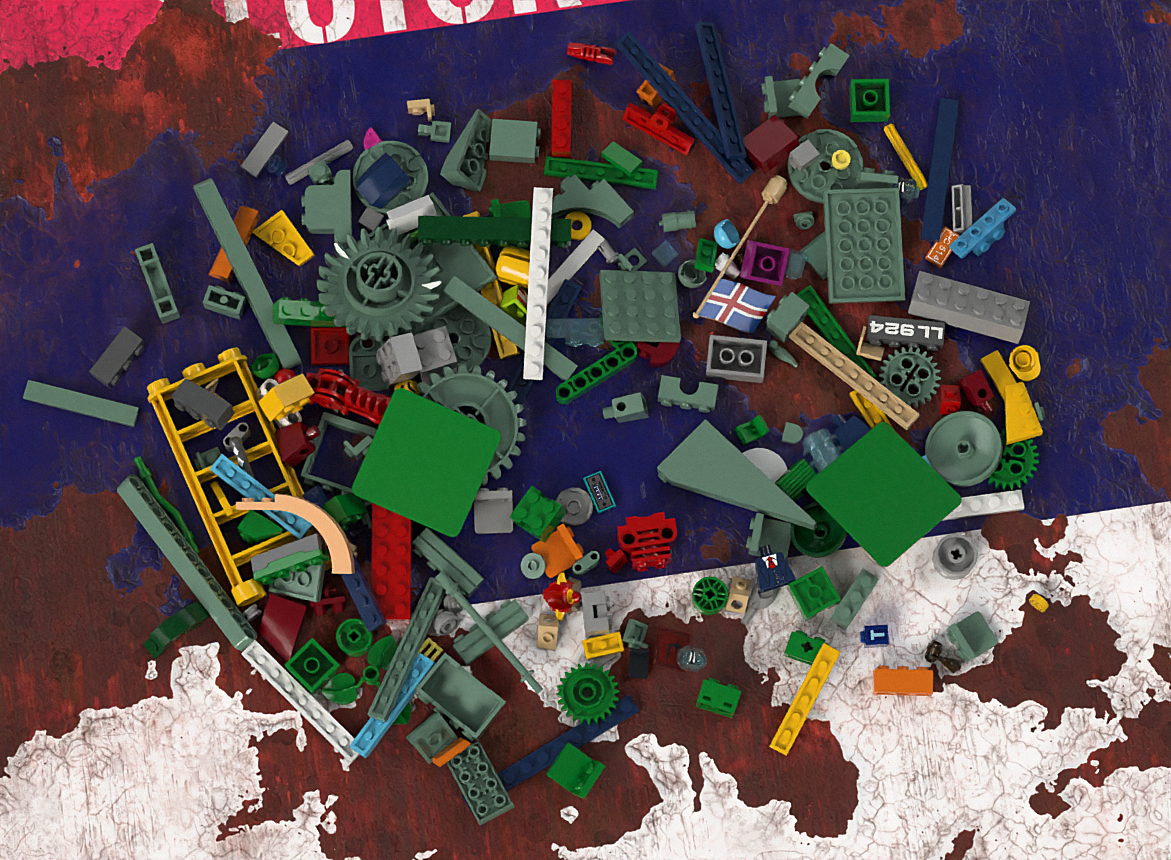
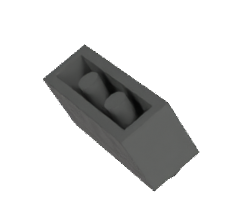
[89,326,145,388]
[172,378,235,430]

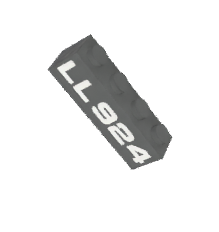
[866,315,945,351]

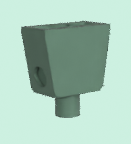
[603,392,649,423]

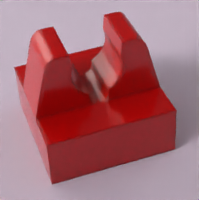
[604,548,628,574]

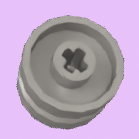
[932,533,978,580]

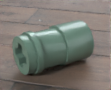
[659,210,696,232]

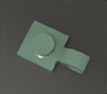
[418,121,451,143]

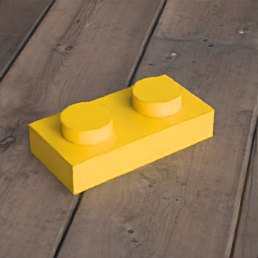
[582,631,624,660]

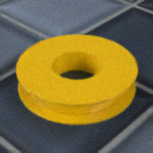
[565,211,591,240]

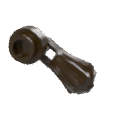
[925,640,961,673]

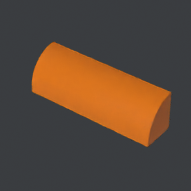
[209,206,260,283]

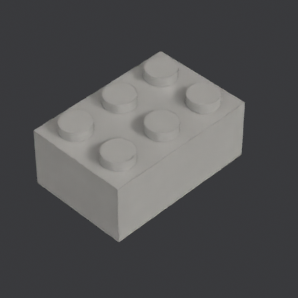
[376,333,423,387]
[705,335,767,383]

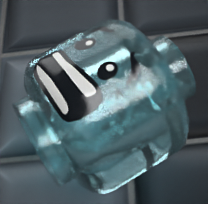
[893,177,920,204]
[676,645,707,673]

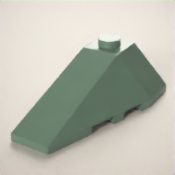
[440,109,491,192]

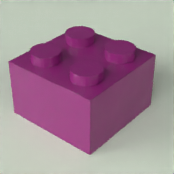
[740,240,790,286]

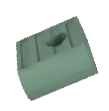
[572,551,600,577]

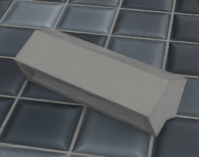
[952,184,972,234]

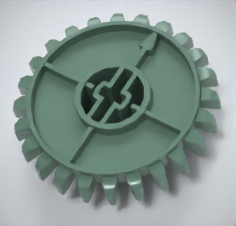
[317,227,441,341]
[417,364,526,486]

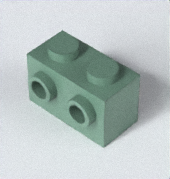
[203,285,247,320]

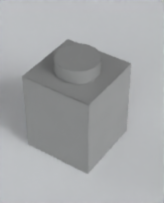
[789,140,820,172]

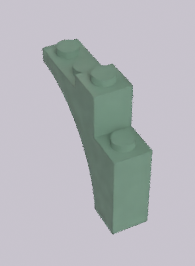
[551,174,634,229]

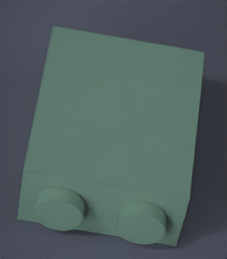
[489,119,541,163]

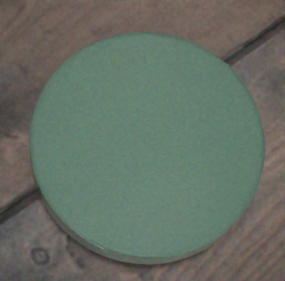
[521,553,546,579]

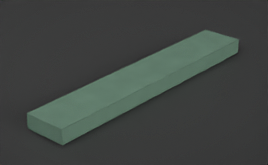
[23,380,139,427]

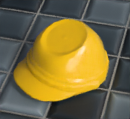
[1009,345,1041,381]

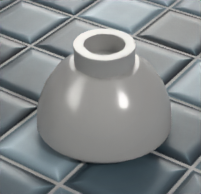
[434,609,460,636]

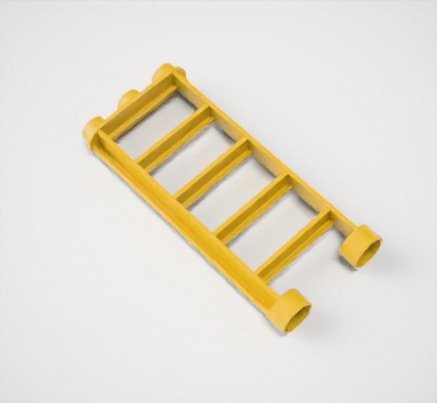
[147,347,332,607]

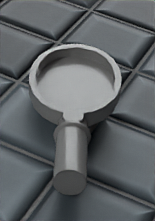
[741,583,779,626]

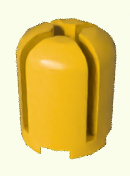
[496,245,530,289]

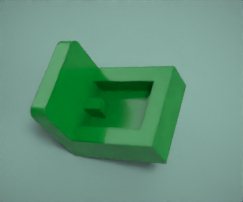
[734,415,769,446]

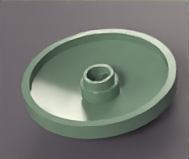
[925,411,1003,487]

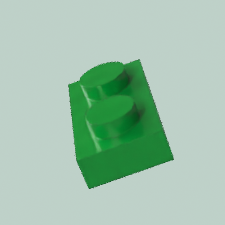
[694,238,718,273]

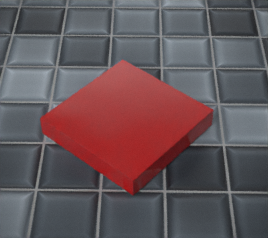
[311,327,350,366]

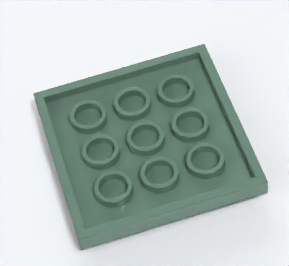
[599,270,681,343]

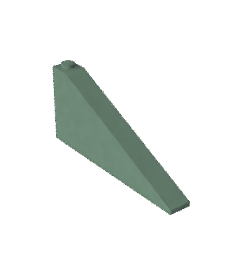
[657,419,817,530]

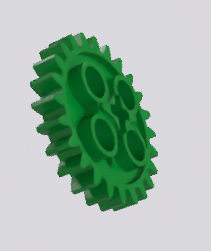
[988,428,1039,491]

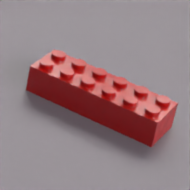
[371,503,412,621]

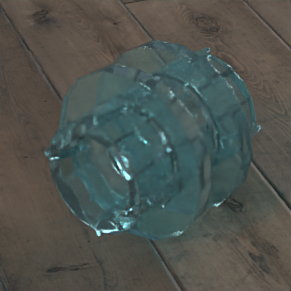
[802,428,844,473]

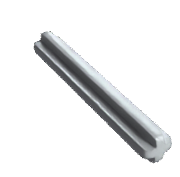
[285,140,353,185]

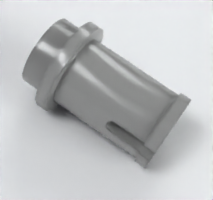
[597,240,619,265]

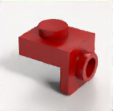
[940,385,961,415]

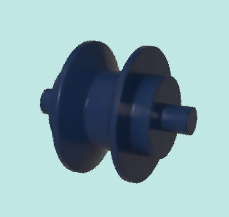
[267,155,287,176]

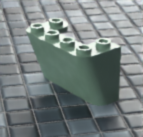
[415,653,506,742]

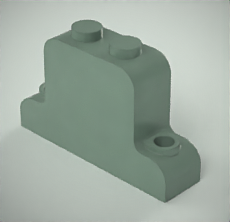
[302,170,352,248]

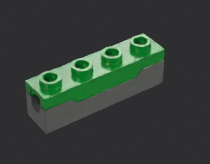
[251,533,330,584]

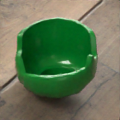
[251,353,279,380]

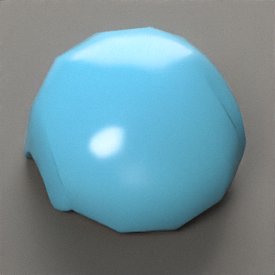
[714,219,740,249]

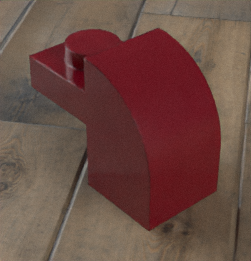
[636,341,680,368]

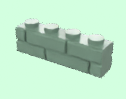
[412,527,485,598]
[452,599,529,666]

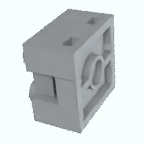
[581,591,612,638]

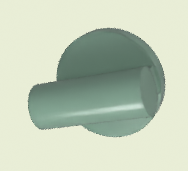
[793,211,814,230]

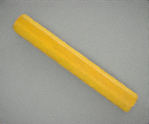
[884,124,928,190]

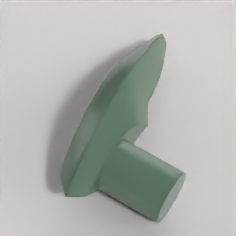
[768,341,798,368]

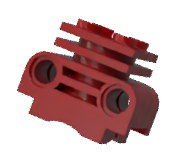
[617,512,677,572]

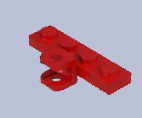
[623,103,695,156]

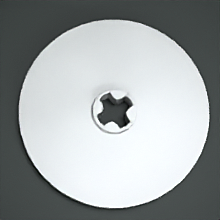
[742,448,787,483]

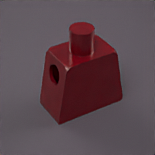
[957,369,994,415]
[274,422,321,468]

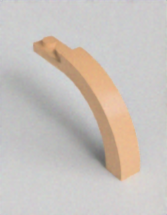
[236,494,355,574]

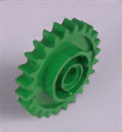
[556,662,619,725]

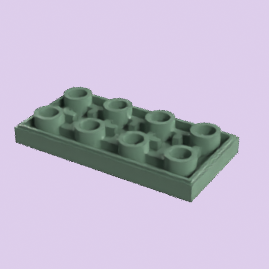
[446,741,515,826]

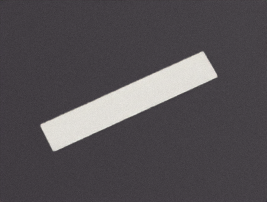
[547,230,605,305]

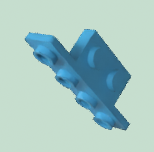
[949,198,1016,258]

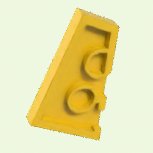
[252,210,315,267]
[1004,382,1043,445]

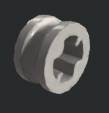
[242,604,262,622]

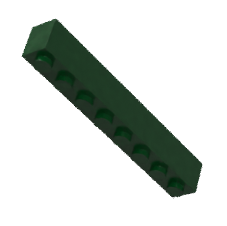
[418,216,571,248]

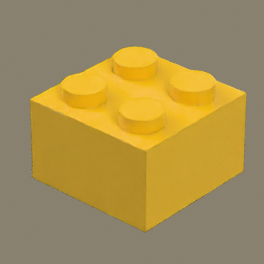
[258,373,314,422]

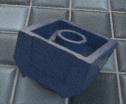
[356,153,411,209]

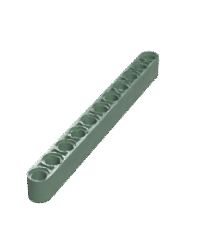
[193,178,301,369]
[117,474,257,651]

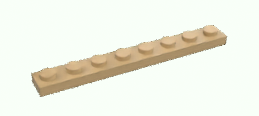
[789,322,920,430]

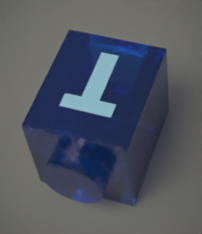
[860,625,889,648]

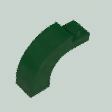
[143,601,210,659]

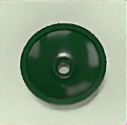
[790,502,847,558]

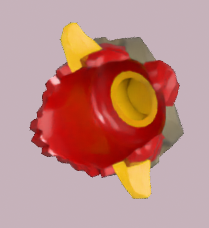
[542,572,581,621]

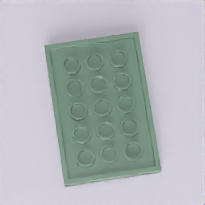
[823,188,905,304]

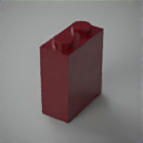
[743,115,800,174]

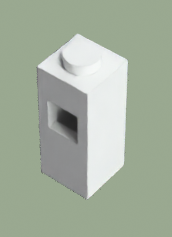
[386,195,438,236]

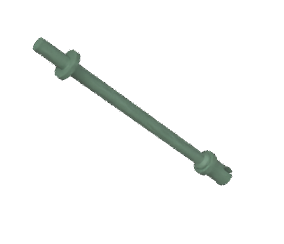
[435,570,543,694]

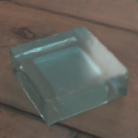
[652,241,678,267]

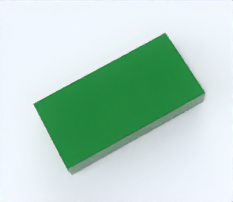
[601,141,642,176]

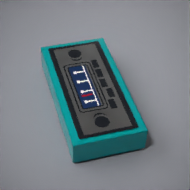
[583,471,616,514]

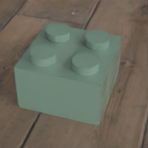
[766,292,810,344]

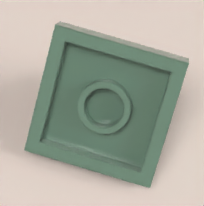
[406,712,458,764]

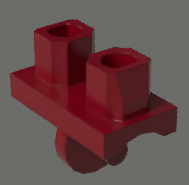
[310,583,346,616]

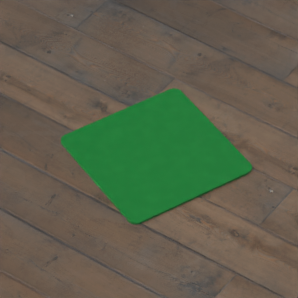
[352,388,501,537]
[806,422,962,567]

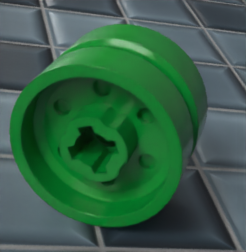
[692,577,728,615]
[336,618,373,657]

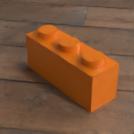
[872,666,933,696]

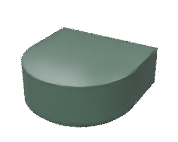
[781,422,803,444]

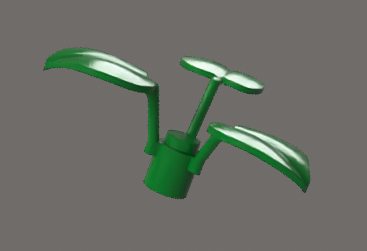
[322,635,411,725]

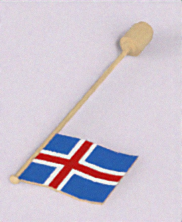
[693,175,787,333]

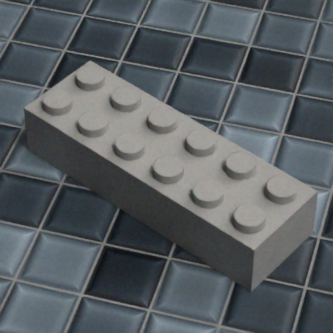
[908,271,1030,344]

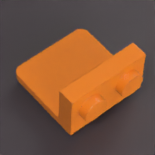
[531,523,584,578]

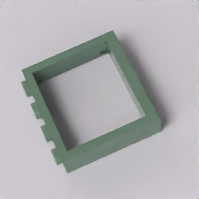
[301,412,377,504]

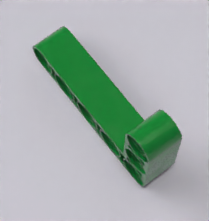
[556,315,637,404]

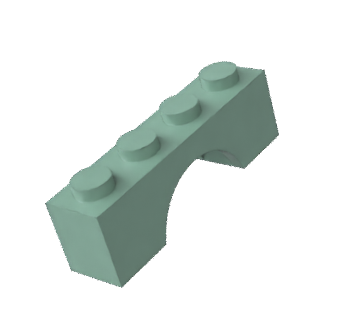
[788,43,850,119]
[135,243,180,324]

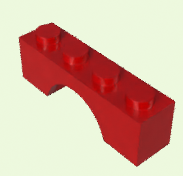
[552,80,572,159]

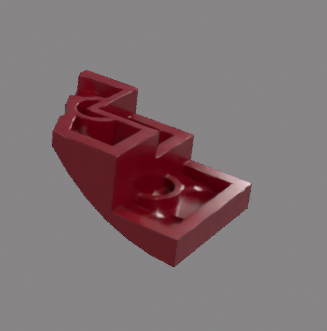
[259,594,308,662]

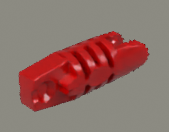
[567,42,616,65]

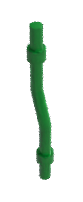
[134,456,200,555]

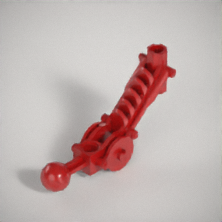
[274,368,391,425]

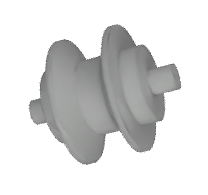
[444,595,463,614]

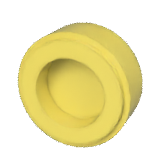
[831,150,851,170]

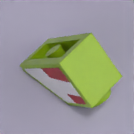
[501,284,528,327]

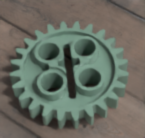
[878,347,941,408]

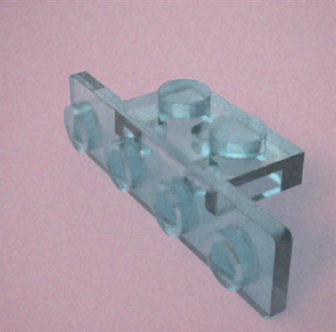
[547,318,604,347]

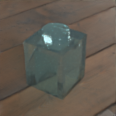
[785,249,808,280]

